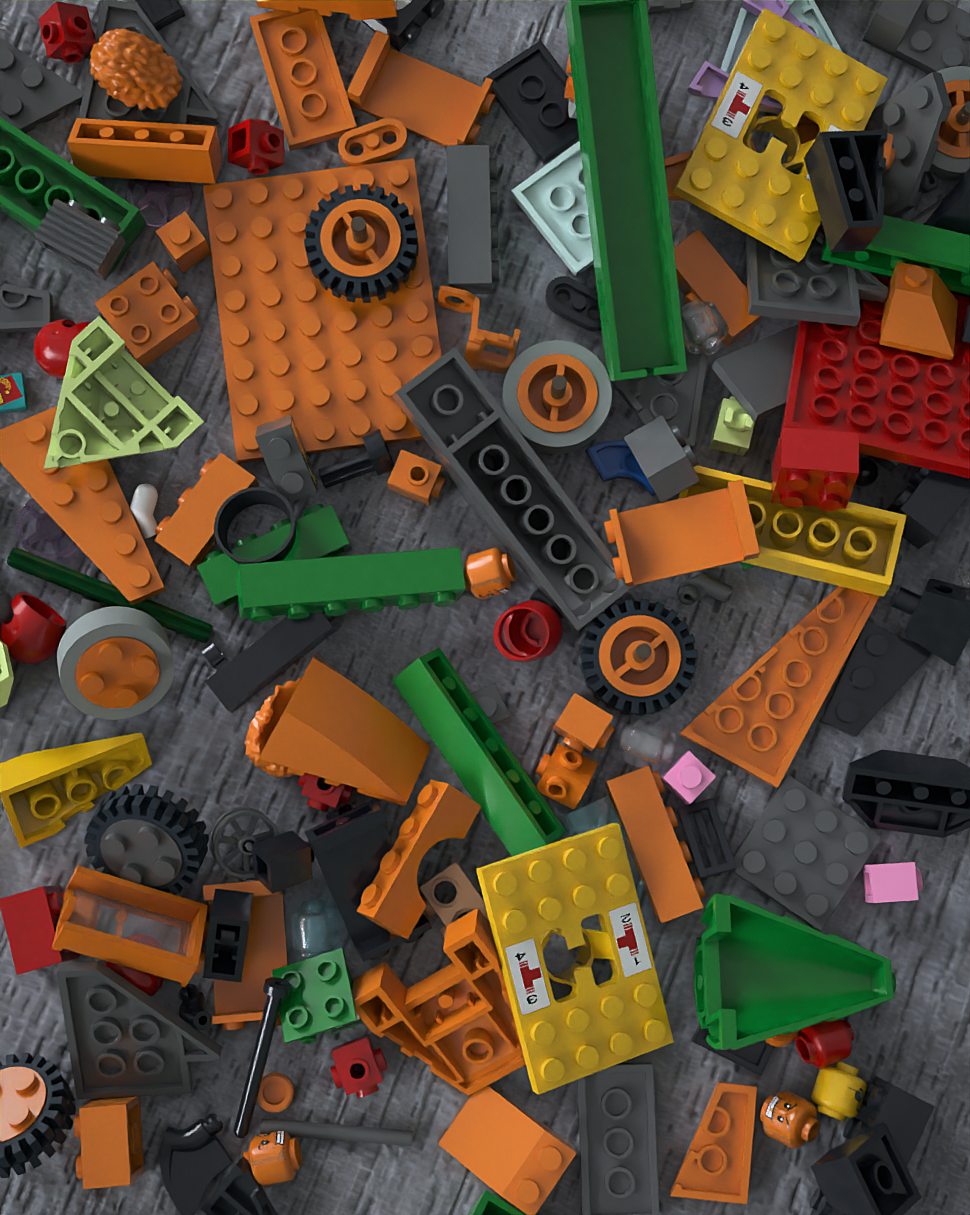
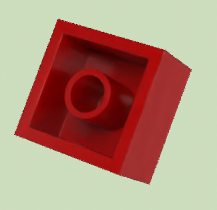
[771,427,859,511]
[0,885,79,975]

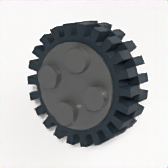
[84,784,209,895]

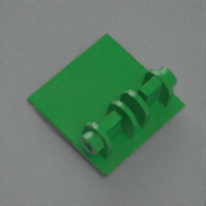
[272,948,358,1044]

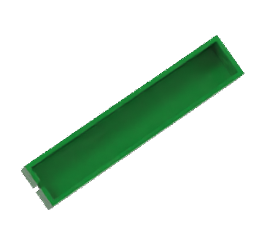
[564,0,687,381]

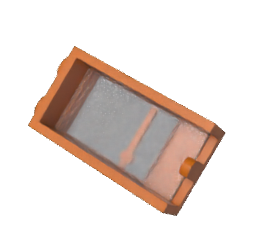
[52,865,209,987]

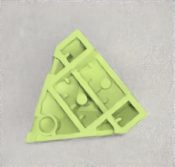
[44,316,204,470]

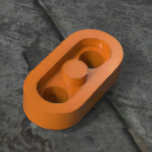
[338,118,407,166]

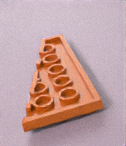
[0,406,166,605]
[679,586,880,788]

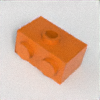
[552,693,615,754]

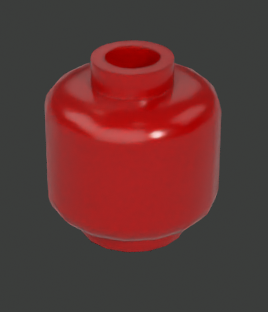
[795,1019,854,1069]

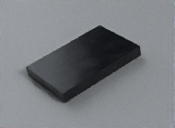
[483,40,580,164]

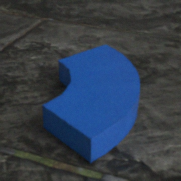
[585,440,656,496]

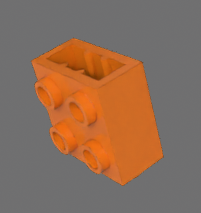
[94,261,200,368]

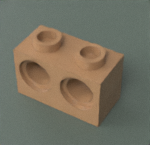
[419,862,489,937]

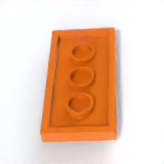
[249,8,357,151]

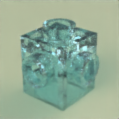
[561,795,627,839]

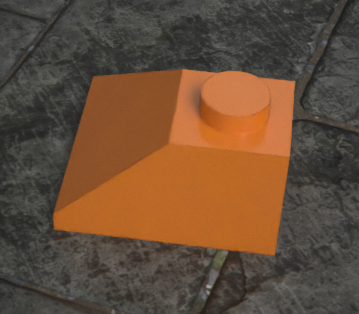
[880,262,958,360]

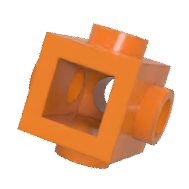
[535,743,598,810]

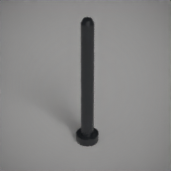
[233,977,291,1138]

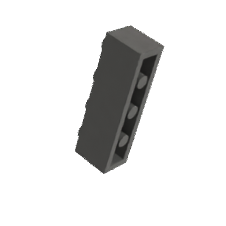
[446,145,499,294]

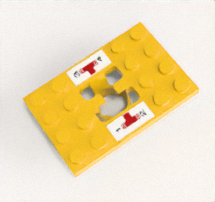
[672,8,888,262]
[476,823,674,1095]

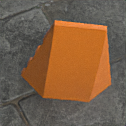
[256,652,431,806]

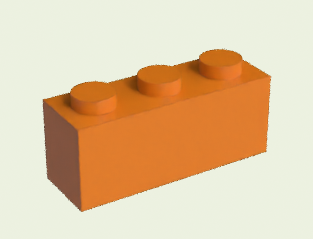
[674,229,764,347]
[154,452,260,571]

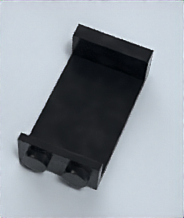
[305,800,432,962]

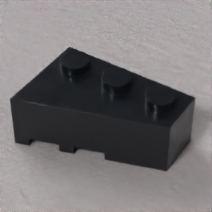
[804,130,888,252]

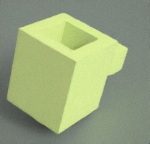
[709,396,755,456]

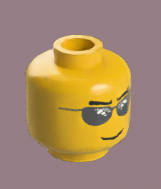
[811,1062,867,1122]

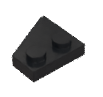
[201,1157,277,1215]

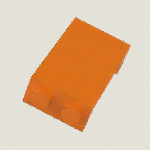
[347,30,496,147]
[604,479,760,587]
[203,881,288,1030]

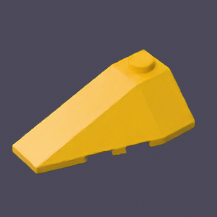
[0,732,152,848]

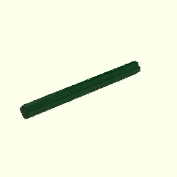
[7,547,214,643]

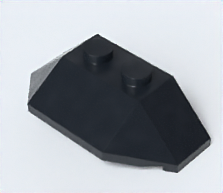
[842,749,970,838]

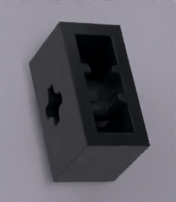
[203,888,254,982]

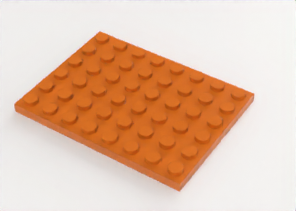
[203,158,442,464]

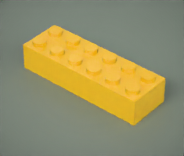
[678,465,907,597]

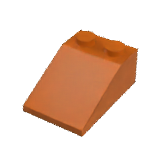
[438,1085,577,1215]

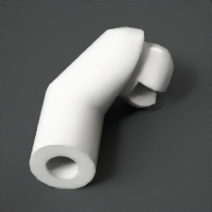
[130,483,158,538]

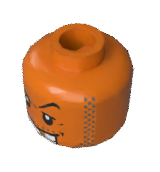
[463,547,517,600]
[760,1090,820,1149]
[243,1131,302,1186]

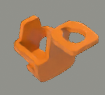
[437,285,521,374]

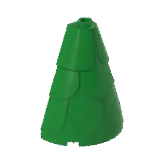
[693,894,896,1050]

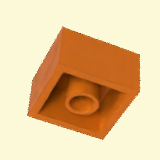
[74,1096,145,1189]

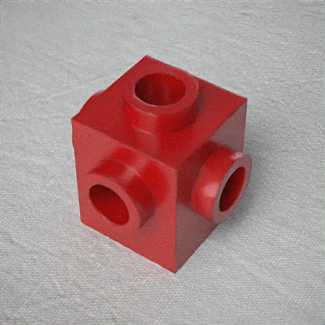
[39,1,96,63]
[227,118,285,175]
[298,773,354,813]
[330,1034,388,1098]

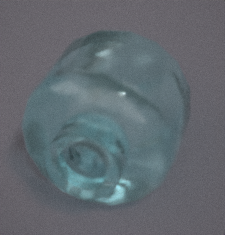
[289,900,340,958]

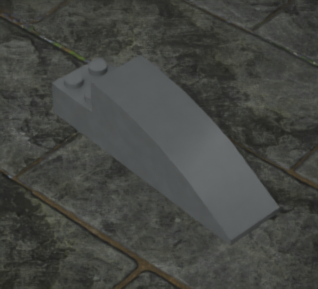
[392,347,634,631]

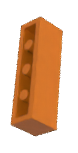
[67,118,223,184]
[604,765,706,923]

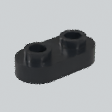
[545,276,602,332]

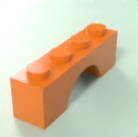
[357,780,481,939]

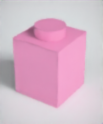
[661,751,716,805]
[862,862,923,903]

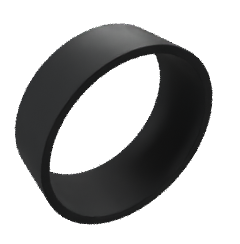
[214,487,296,564]

